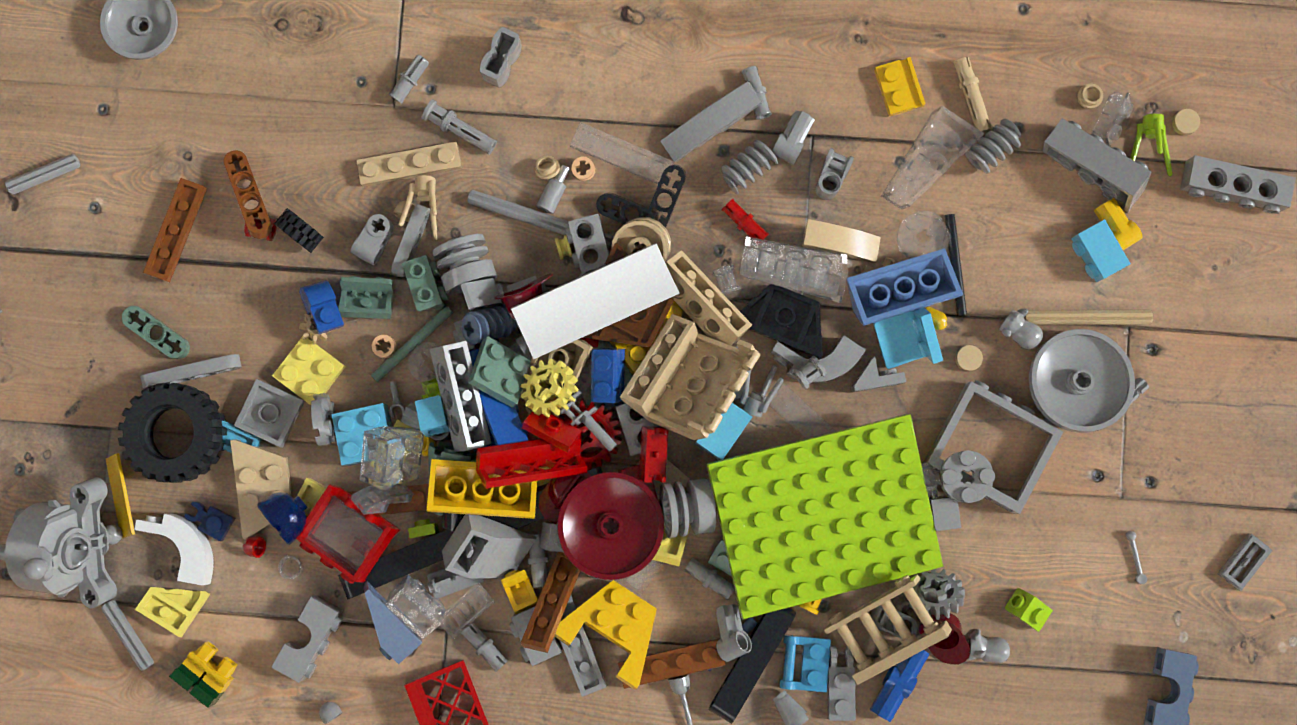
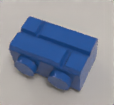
[591,348,625,403]

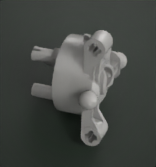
[0,477,123,608]

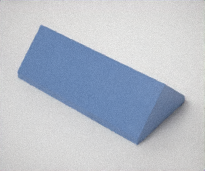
[846,248,963,326]

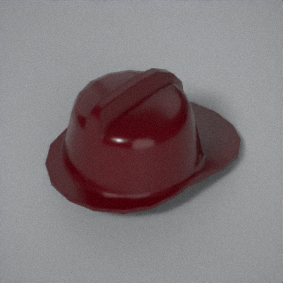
[494,273,553,319]
[539,465,591,524]
[919,613,970,665]

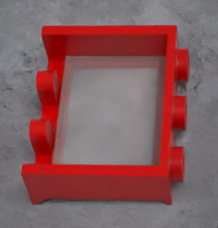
[294,484,401,584]

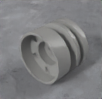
[432,234,498,294]
[659,478,716,538]

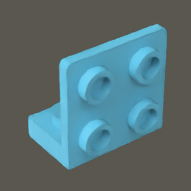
[873,308,943,369]

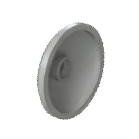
[100,0,178,60]

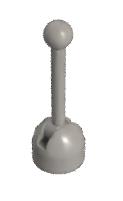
[668,674,693,725]

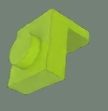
[1005,588,1053,632]

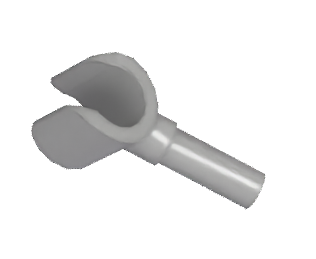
[389,381,406,418]

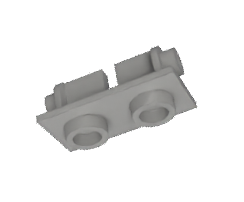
[427,568,484,600]

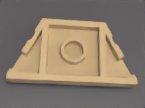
[230,439,293,539]

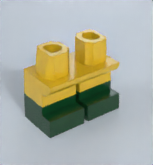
[169,641,238,708]

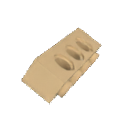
[666,250,752,346]

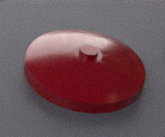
[557,472,664,580]

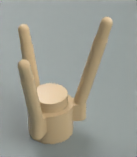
[398,175,438,241]

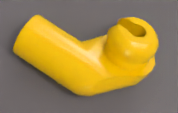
[925,307,947,330]

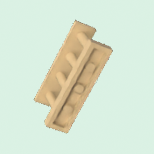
[824,574,952,685]

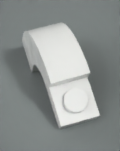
[134,513,214,585]

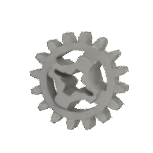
[907,569,965,620]

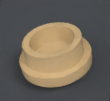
[1077,83,1103,109]
[535,156,560,180]

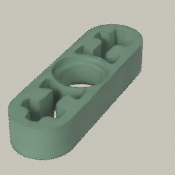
[122,306,190,359]

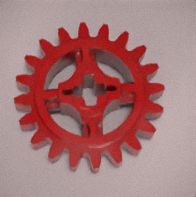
[558,398,622,470]

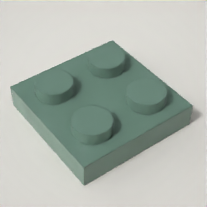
[468,336,531,407]

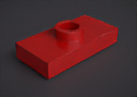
[522,411,582,453]

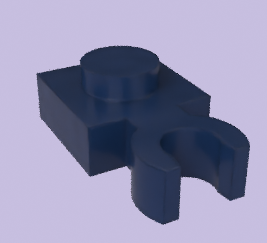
[184,502,236,541]

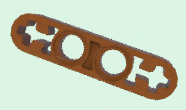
[224,150,272,239]

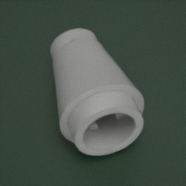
[772,690,809,725]

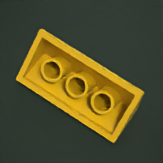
[427,459,537,519]

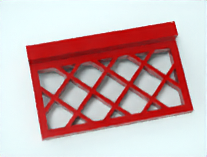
[404,660,489,725]

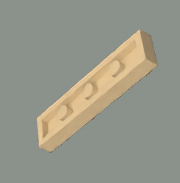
[356,142,462,187]

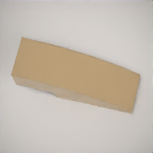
[802,219,881,263]

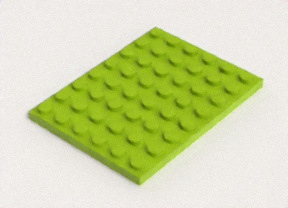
[706,414,944,619]

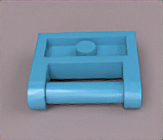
[779,635,831,692]

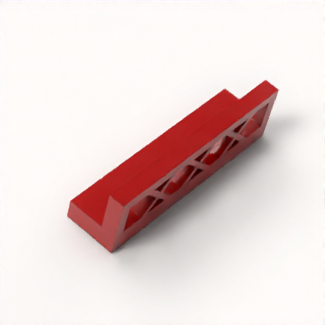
[476,437,588,489]

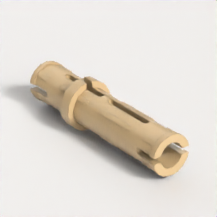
[953,57,993,134]

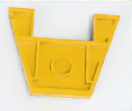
[554,580,657,690]

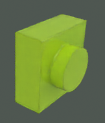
[408,519,439,539]

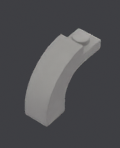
[770,336,866,383]

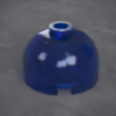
[257,492,308,545]

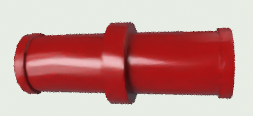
[722,198,769,246]

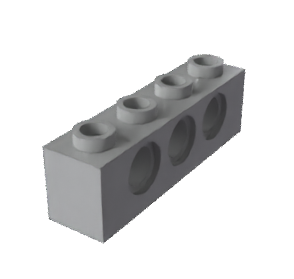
[1180,155,1296,214]
[430,341,492,451]

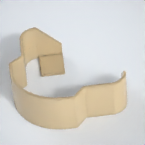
[863,257,896,273]

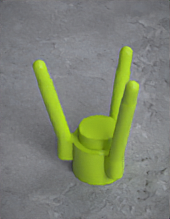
[1130,114,1173,176]

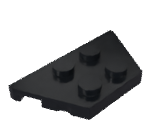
[740,283,823,359]

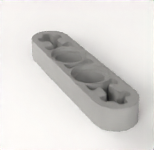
[140,354,242,389]

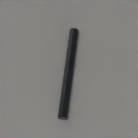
[945,214,967,316]

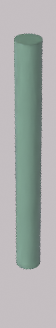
[371,306,453,382]

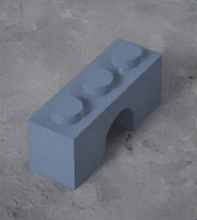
[1144,647,1199,725]

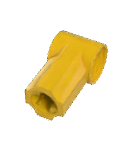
[1093,198,1143,250]

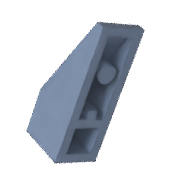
[363,581,422,664]

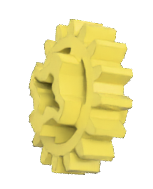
[520,359,579,417]

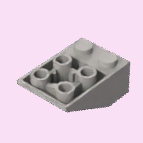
[442,514,536,578]

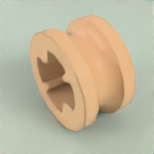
[572,157,595,181]
[372,335,397,359]

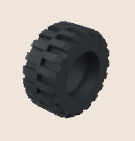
[118,383,227,483]

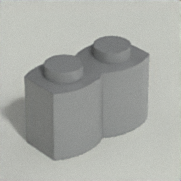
[480,27,522,88]

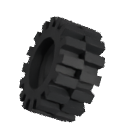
[274,208,324,253]

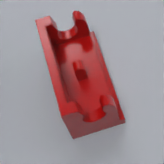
[639,426,669,483]

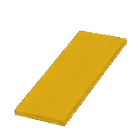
[106,453,135,539]

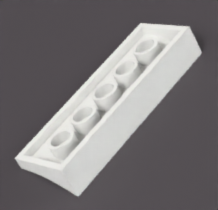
[511,243,680,359]

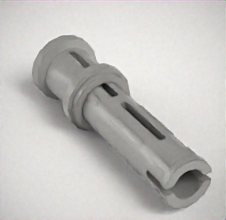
[422,99,497,155]

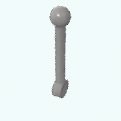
[1126,531,1147,584]

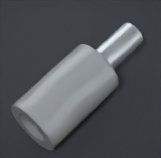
[536,165,570,214]

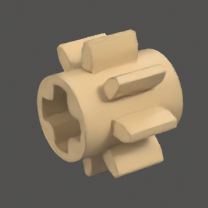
[299,314,331,345]

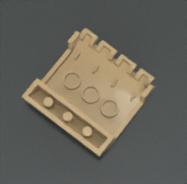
[620,314,760,440]

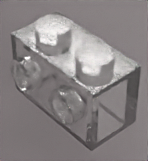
[385,575,446,640]

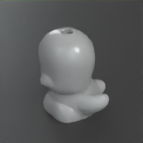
[999,308,1043,350]
[967,629,1010,663]

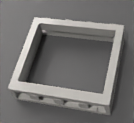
[923,380,1064,514]

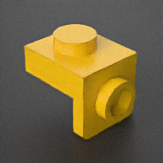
[501,570,538,615]

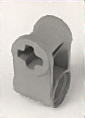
[815,148,854,200]
[350,214,394,265]
[870,605,918,639]

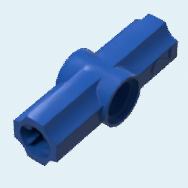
[870,650,930,722]

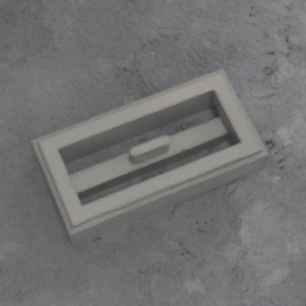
[1217,534,1273,591]

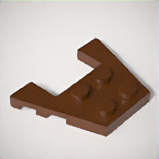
[584,243,674,347]

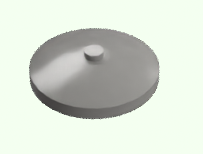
[1029,329,1135,433]

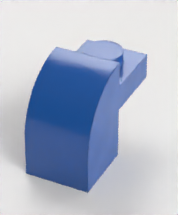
[299,280,344,335]

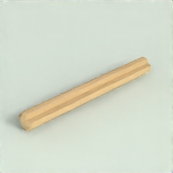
[1024,310,1153,325]

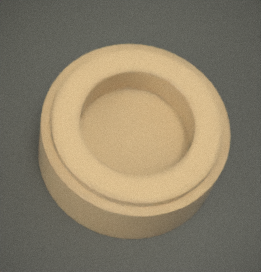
[1172,109,1200,136]
[955,345,983,371]

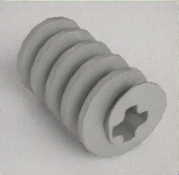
[965,118,1021,174]
[721,140,778,195]

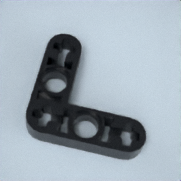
[596,164,686,228]

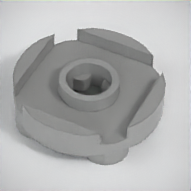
[311,393,337,446]
[940,450,995,503]

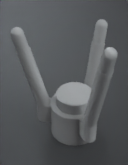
[740,365,784,417]

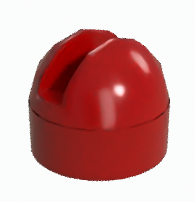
[243,536,266,558]

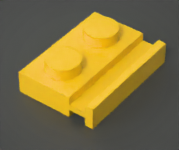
[874,57,926,117]

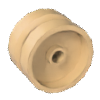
[612,217,671,263]

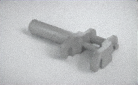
[560,391,617,451]

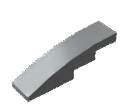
[661,82,763,162]

